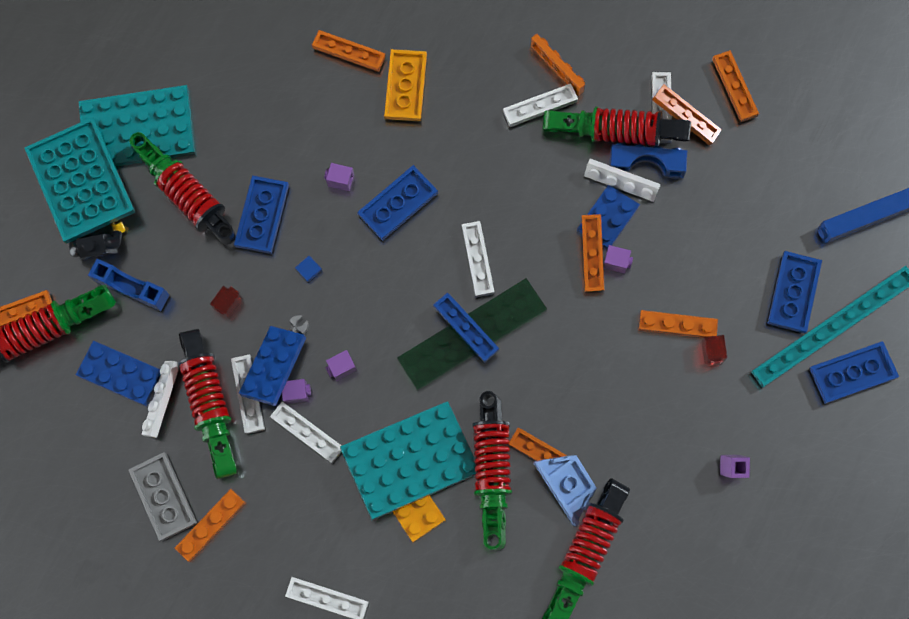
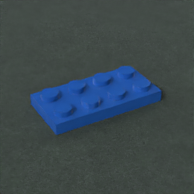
[357,165,438,241]
[234,175,289,254]
[767,251,822,334]
[239,326,306,406]
[76,341,161,406]
[809,341,899,404]

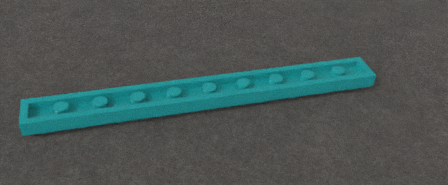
[751,266,909,388]

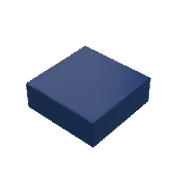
[295,256,322,283]

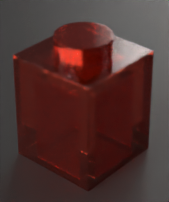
[210,286,242,319]
[701,335,727,366]

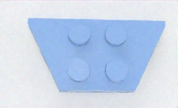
[533,455,597,527]

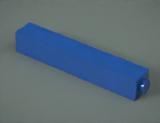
[818,188,909,244]

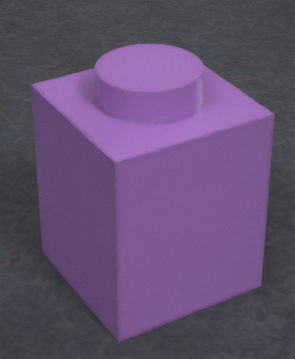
[324,163,354,191]
[603,245,633,274]
[325,350,357,381]
[282,379,311,404]
[720,455,750,478]

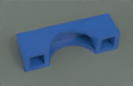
[610,143,687,178]
[88,259,169,311]

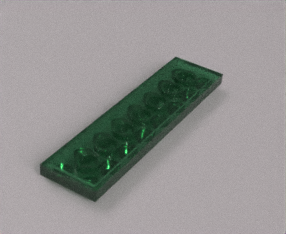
[397,278,547,391]

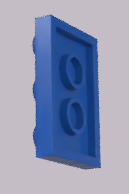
[577,185,640,250]

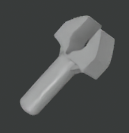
[288,315,309,334]

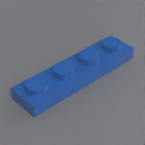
[433,293,499,363]

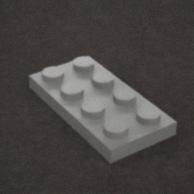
[128,452,197,542]

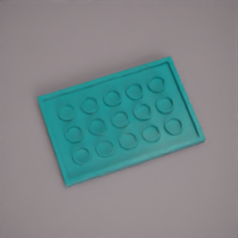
[79,85,195,167]
[24,117,135,244]
[340,401,477,520]

